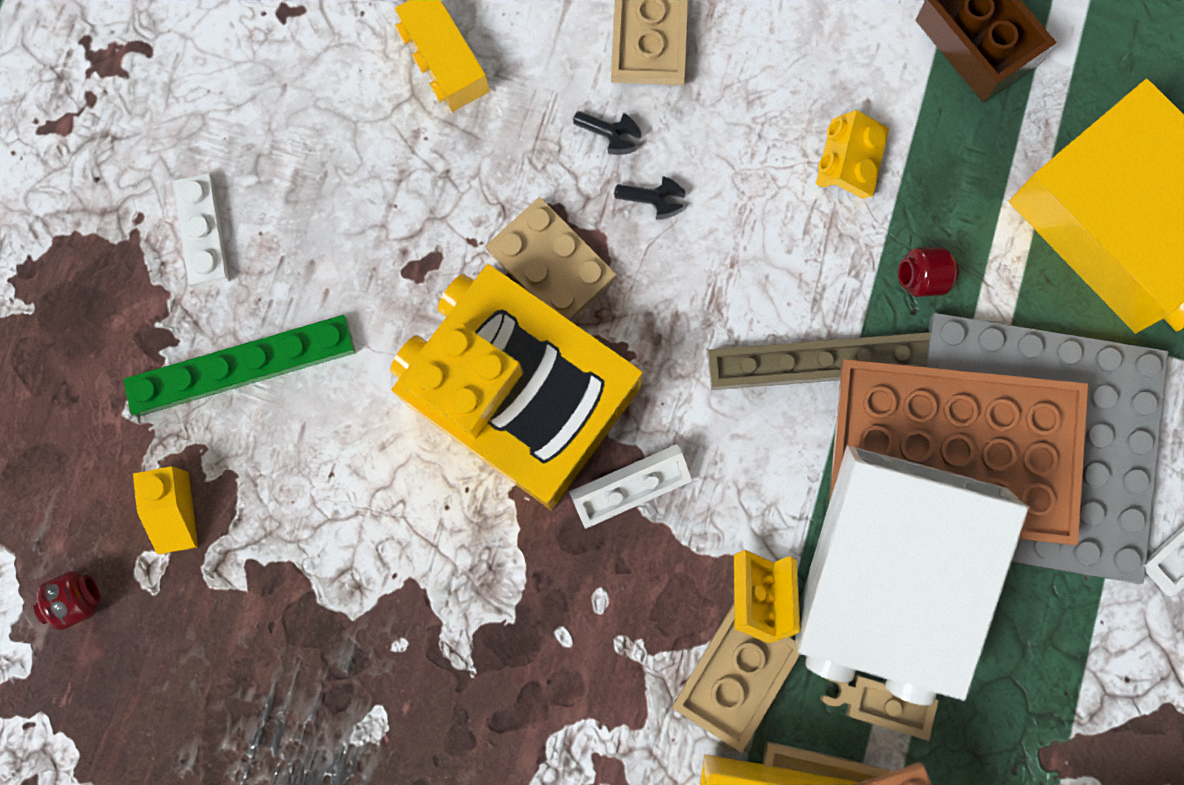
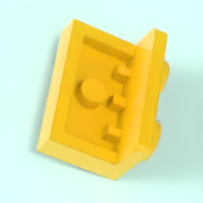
[816,110,890,199]
[734,549,800,644]

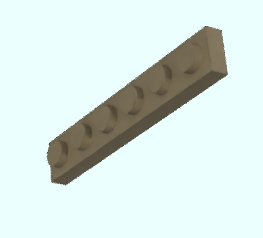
[707,332,931,390]

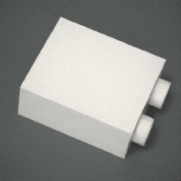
[795,445,1028,705]

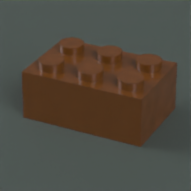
[915,0,1057,103]

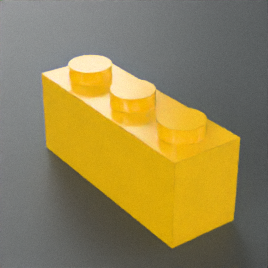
[394,0,490,112]

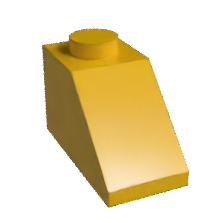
[133,466,198,555]

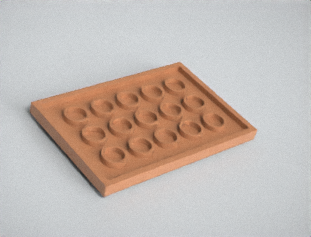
[828,359,1088,545]

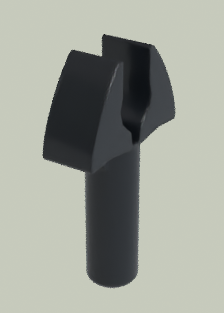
[573,111,641,155]
[614,176,686,220]

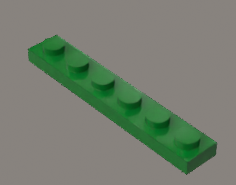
[123,315,356,417]

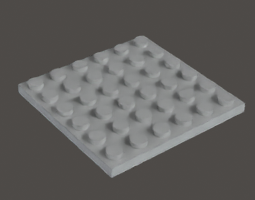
[925,313,1168,584]

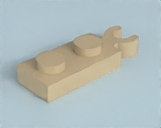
[820,675,939,741]

